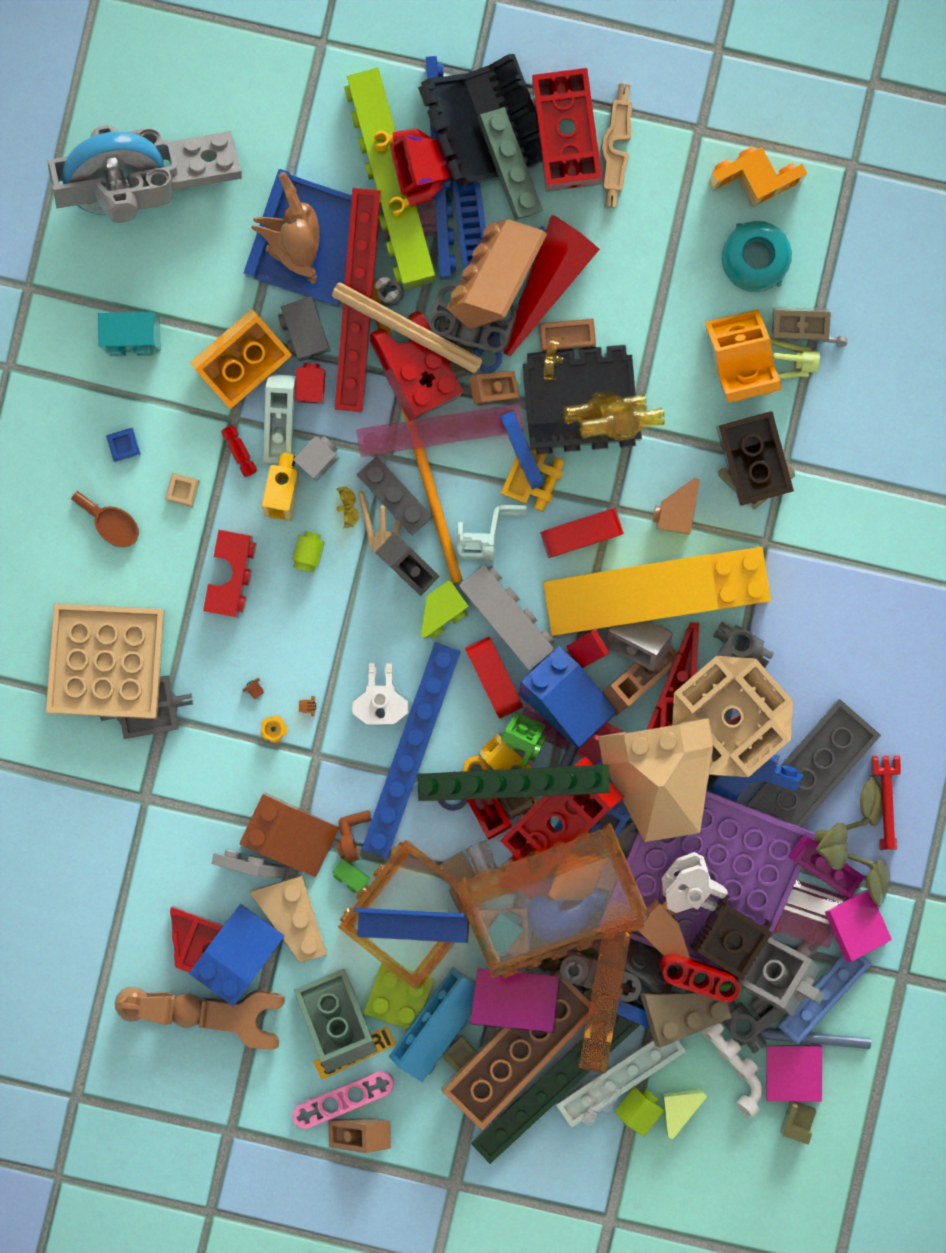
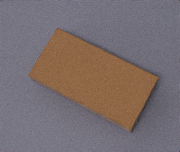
[539,319,596,352]

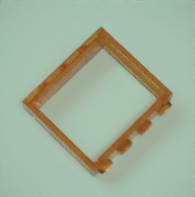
[338,840,487,989]

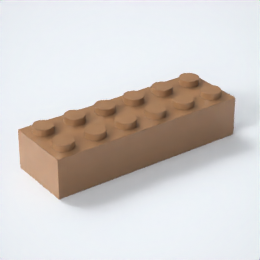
[441,969,598,1131]

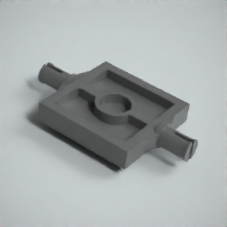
[100,675,194,739]

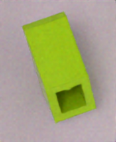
[421,580,469,640]

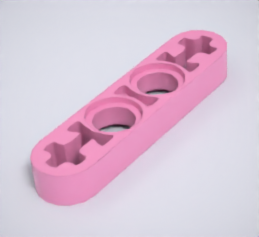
[292,1070,394,1129]

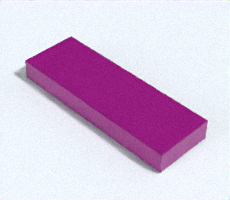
[789,834,865,899]

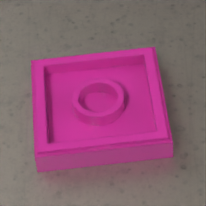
[825,890,892,963]
[766,1045,822,1102]

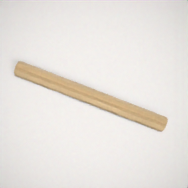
[332,283,483,373]

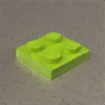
[363,961,434,1030]

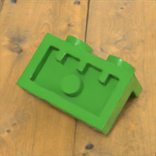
[501,712,546,767]

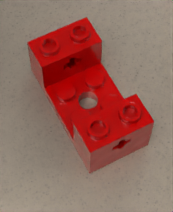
[532,68,602,192]
[500,756,625,881]

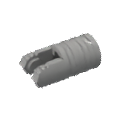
[375,277,404,306]

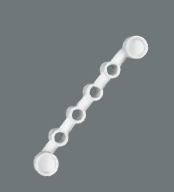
[701,1023,762,1118]

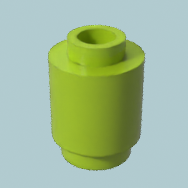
[292,531,325,573]

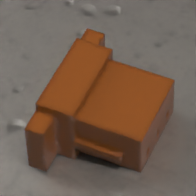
[242,677,264,699]

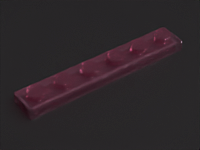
[356,404,524,457]

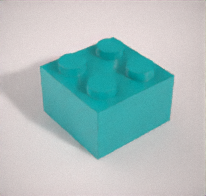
[98,312,161,357]

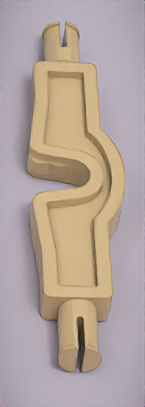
[602,83,632,208]

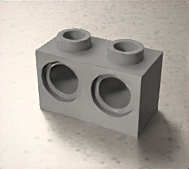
[293,435,339,481]

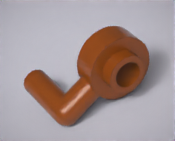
[337,810,372,863]

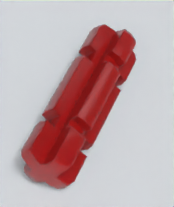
[221,425,257,477]

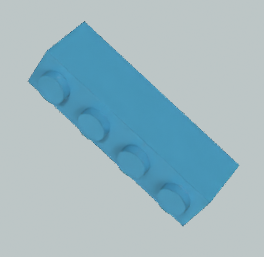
[389,967,476,1082]

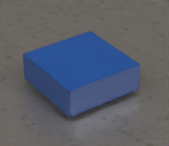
[106,428,141,462]

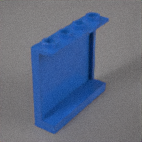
[243,169,352,308]

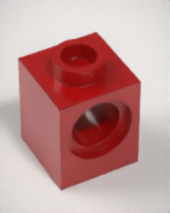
[295,363,326,404]

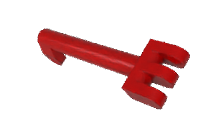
[871,755,901,850]

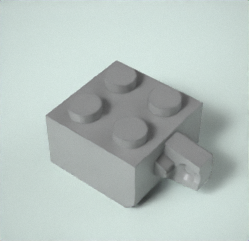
[737,937,825,1016]

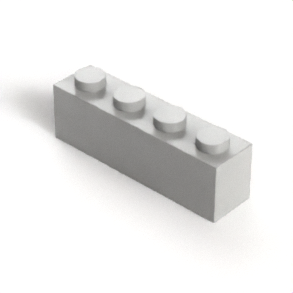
[459,565,555,670]

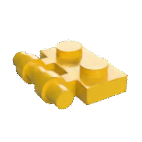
[501,445,565,512]

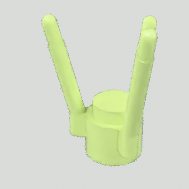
[770,337,820,380]

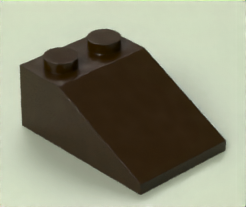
[716,411,794,506]

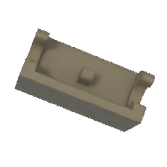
[772,307,831,340]

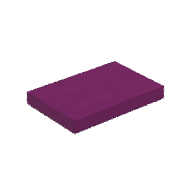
[470,968,561,1033]

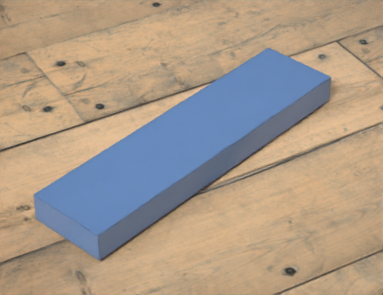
[777,954,872,1045]

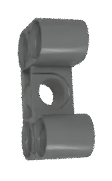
[429,284,517,354]

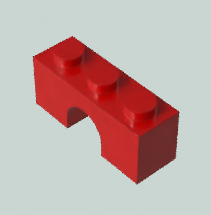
[203,530,257,617]

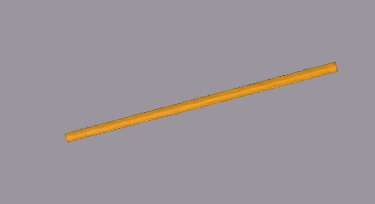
[372,277,463,584]

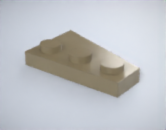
[640,992,732,1048]

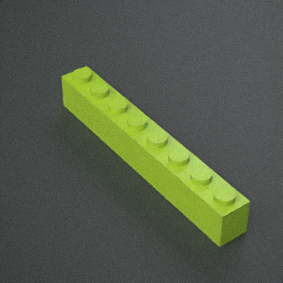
[344,68,437,290]

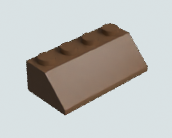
[447,219,547,329]

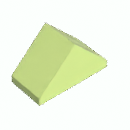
[663,1089,707,1140]

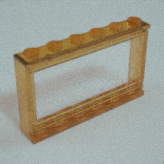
[453,823,650,978]

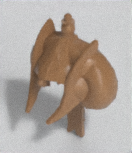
[251,172,320,284]

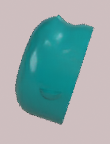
[722,221,792,292]

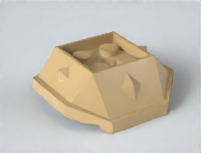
[672,656,793,777]

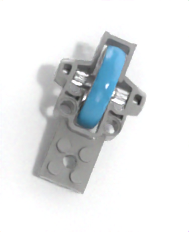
[47,125,242,223]

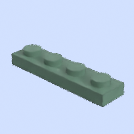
[477,107,543,221]

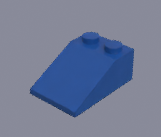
[519,647,617,749]
[189,903,285,1006]

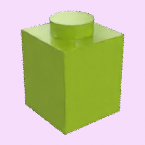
[614,1086,664,1137]

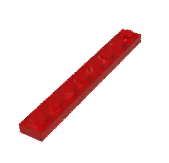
[335,188,381,412]

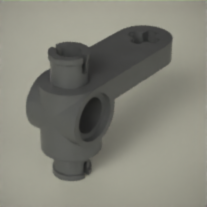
[713,622,774,668]
[557,949,642,1002]
[723,1001,785,1053]

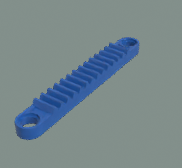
[452,180,502,373]

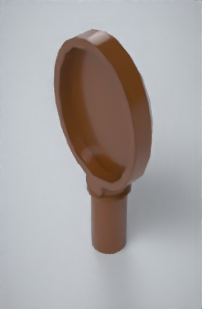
[71,491,139,548]

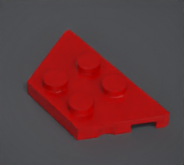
[170,906,224,972]

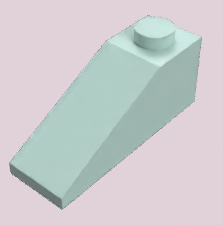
[263,374,296,463]

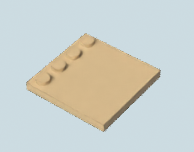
[46,604,165,719]

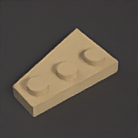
[250,875,327,963]

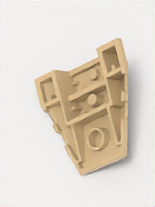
[598,718,713,842]

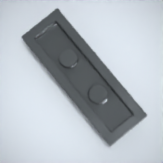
[356,456,433,536]

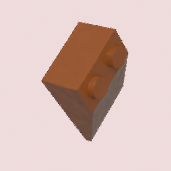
[239,792,339,877]

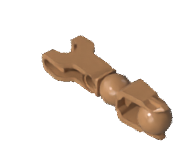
[114,987,285,1050]

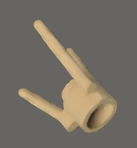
[359,491,401,554]

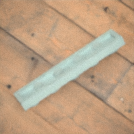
[556,1039,686,1128]

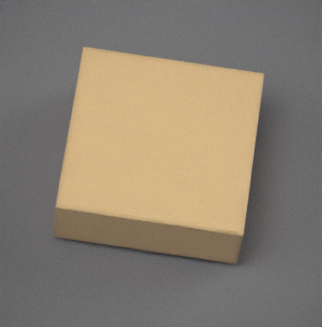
[165,473,200,507]

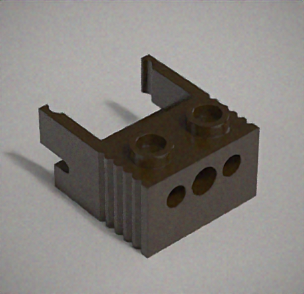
[690,895,773,980]

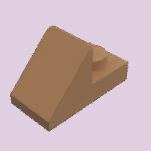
[469,371,520,406]

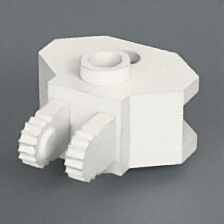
[352,663,409,724]
[662,852,728,913]

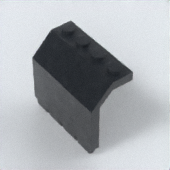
[418,54,543,186]
[523,345,642,455]

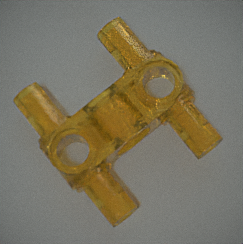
[563,392,665,440]

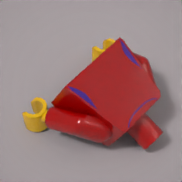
[374,128,450,216]

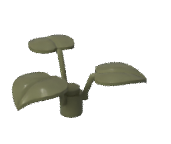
[813,775,890,906]

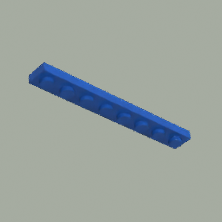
[426,56,456,280]
[362,642,461,858]

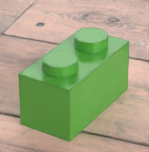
[332,858,370,893]

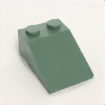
[294,969,378,1072]

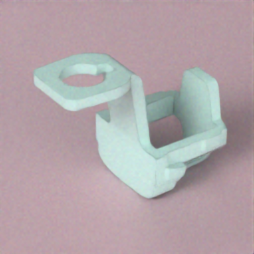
[457,505,527,561]

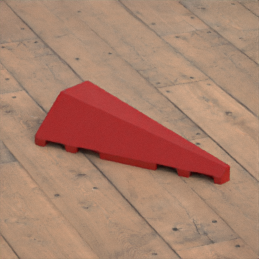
[504,215,600,356]
[646,622,699,730]

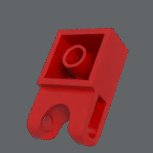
[370,311,464,422]

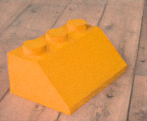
[190,308,292,409]

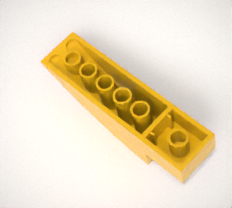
[543,547,771,636]

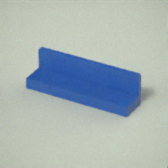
[354,908,470,943]

